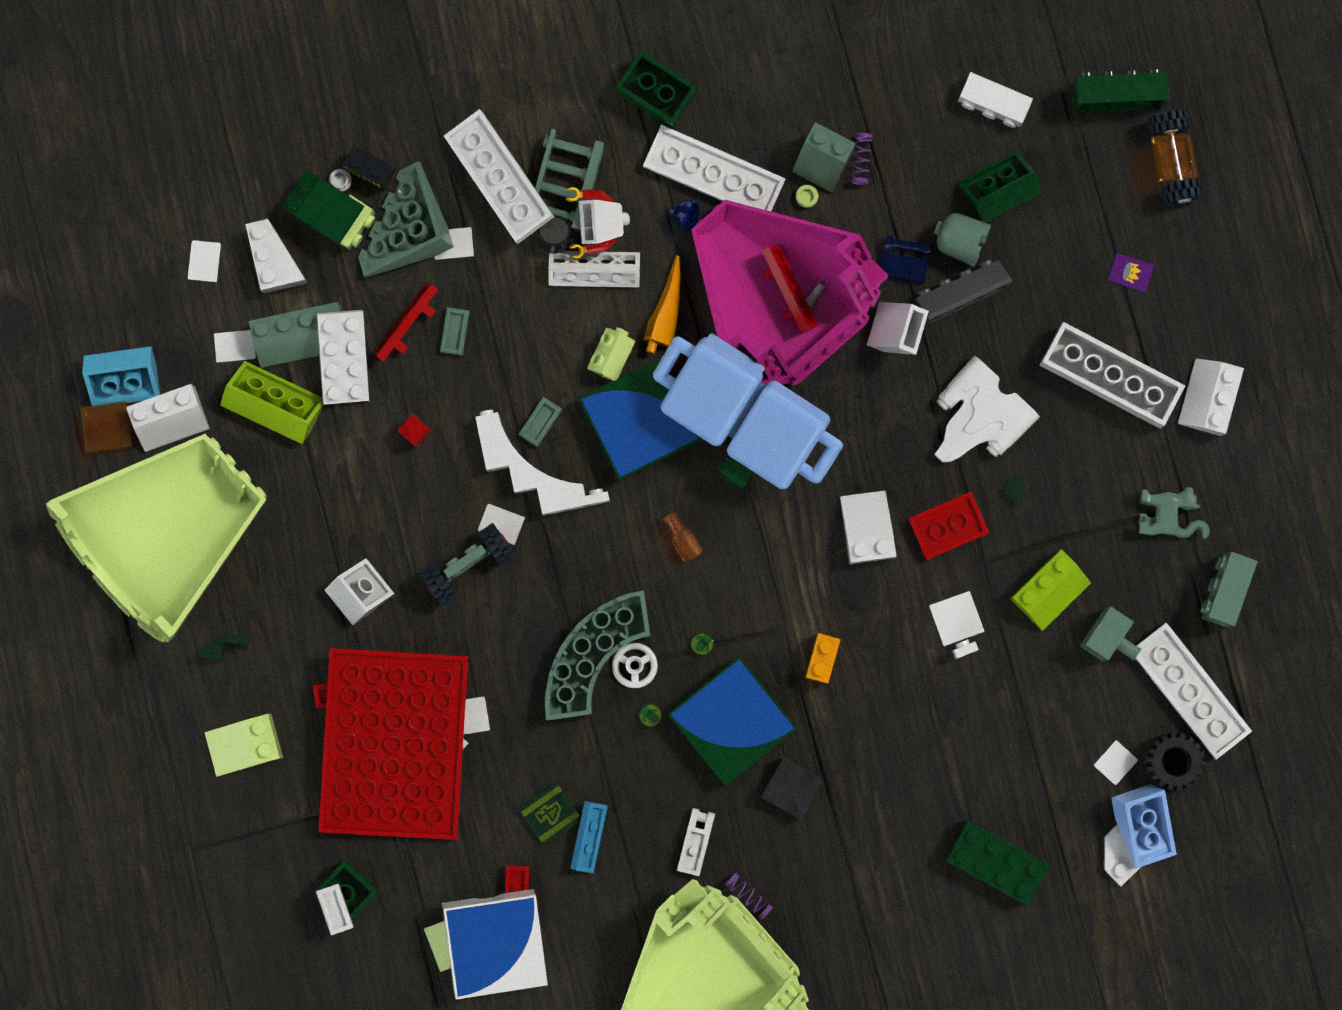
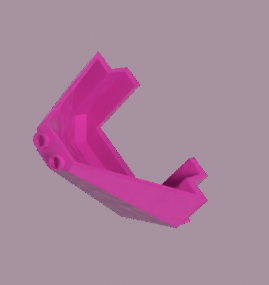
[691,200,888,386]

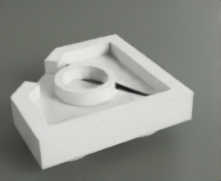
[1104,825,1141,886]

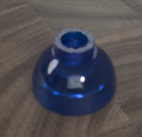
[670,200,700,231]

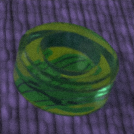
[691,633,714,656]
[639,704,662,727]

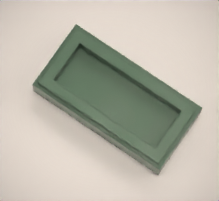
[440,307,470,356]
[518,397,562,447]

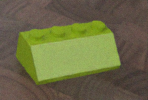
[220,361,324,444]

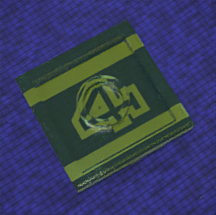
[518,782,581,846]

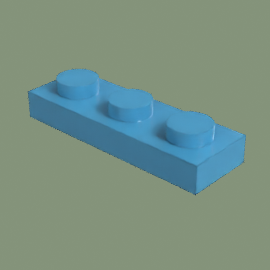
[570,801,608,873]

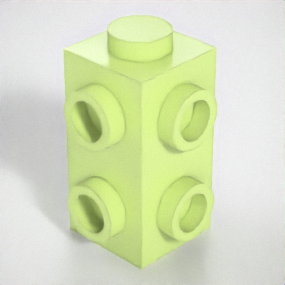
[587,327,635,381]

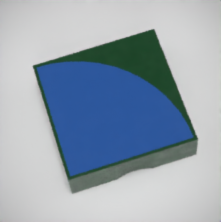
[579,358,701,482]
[668,657,797,786]

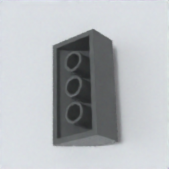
[914,259,1012,326]

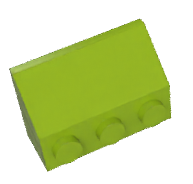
[1010,549,1091,631]

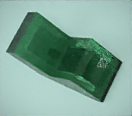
[198,633,250,661]

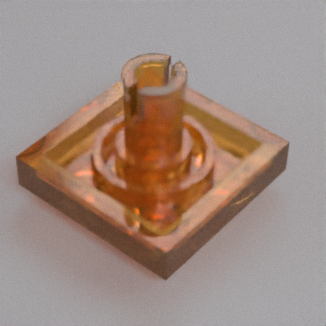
[80,401,133,453]

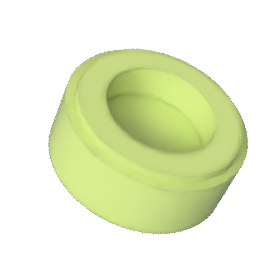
[796,185,818,208]

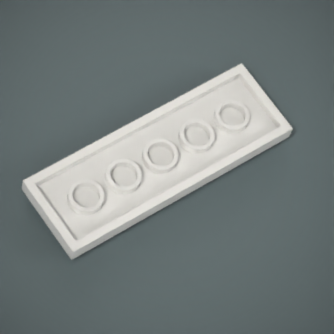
[444,109,554,244]
[643,125,785,211]
[1135,623,1252,760]

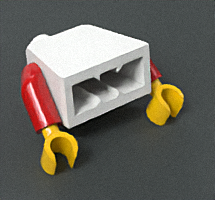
[566,187,630,258]

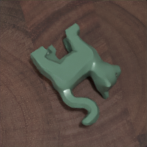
[1139,487,1210,539]

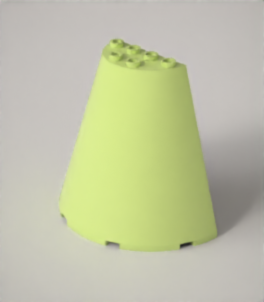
[46,434,267,642]

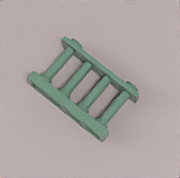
[535,129,605,233]

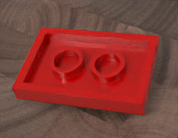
[908,492,989,560]

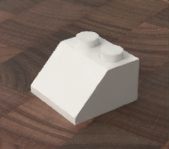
[325,559,394,625]

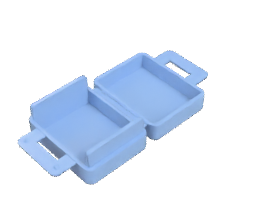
[653,334,843,489]

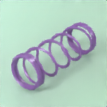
[851,133,873,185]
[724,873,773,920]

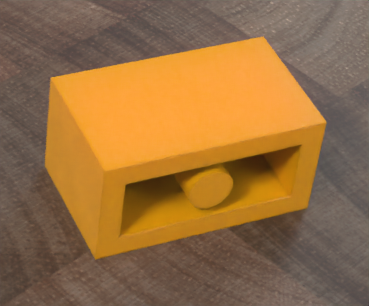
[805,633,841,684]

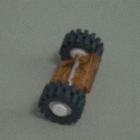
[1147,109,1205,206]

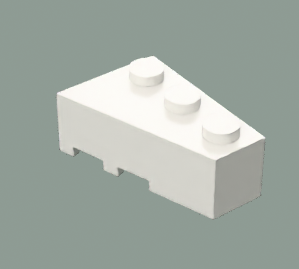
[245,219,308,294]

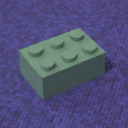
[1200,552,1258,628]

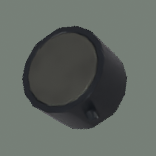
[537,215,574,254]

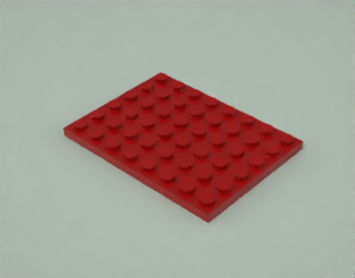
[319,648,468,840]

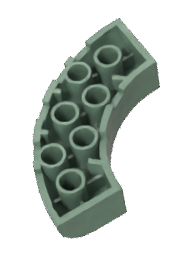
[545,590,650,721]

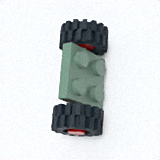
[419,523,516,607]

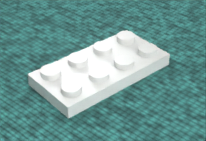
[317,310,369,404]

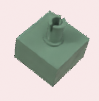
[1080,607,1141,661]

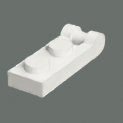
[677,808,715,876]

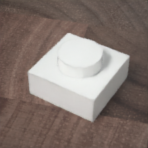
[952,640,978,659]

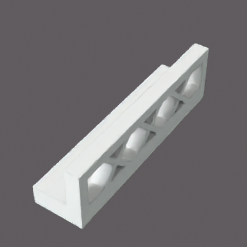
[548,251,640,287]

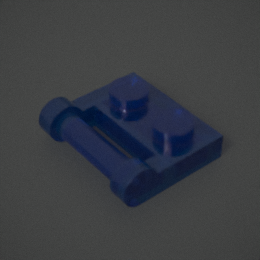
[881,235,932,284]

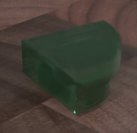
[1003,474,1026,506]

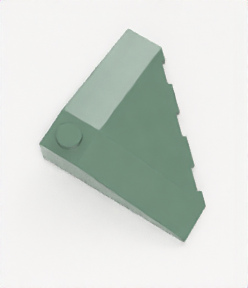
[358,161,454,278]

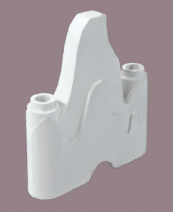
[934,356,1040,463]

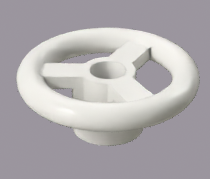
[612,643,658,688]

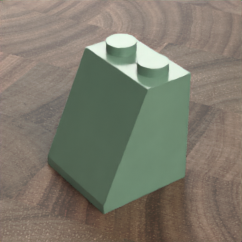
[792,122,856,193]

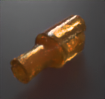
[663,512,702,563]

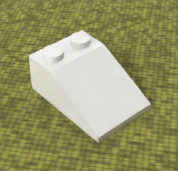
[840,491,896,564]

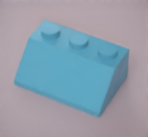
[82,346,160,408]

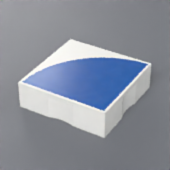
[442,889,548,999]

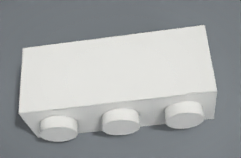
[958,72,1033,128]

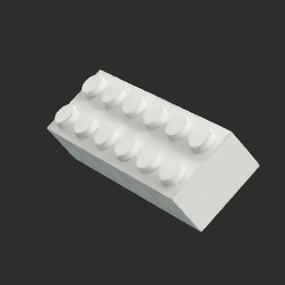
[1040,322,1185,429]

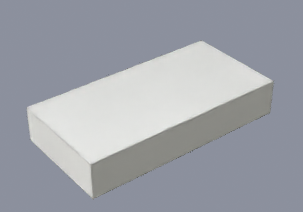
[316,883,354,935]

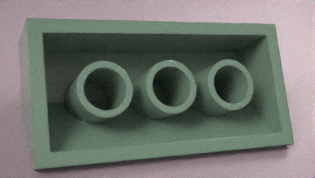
[249,302,342,369]

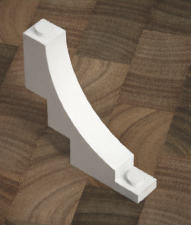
[475,410,610,516]

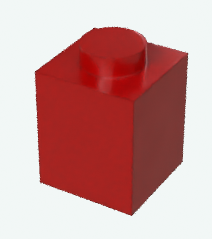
[398,414,432,448]

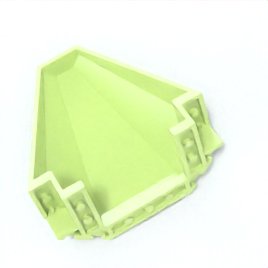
[621,879,809,1010]

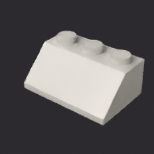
[1178,359,1244,436]
[126,384,210,452]

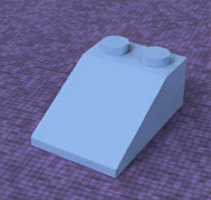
[1111,784,1177,868]

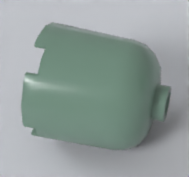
[934,213,991,267]

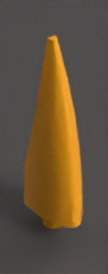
[643,255,680,354]

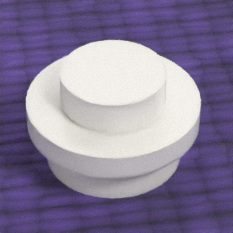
[329,169,352,192]

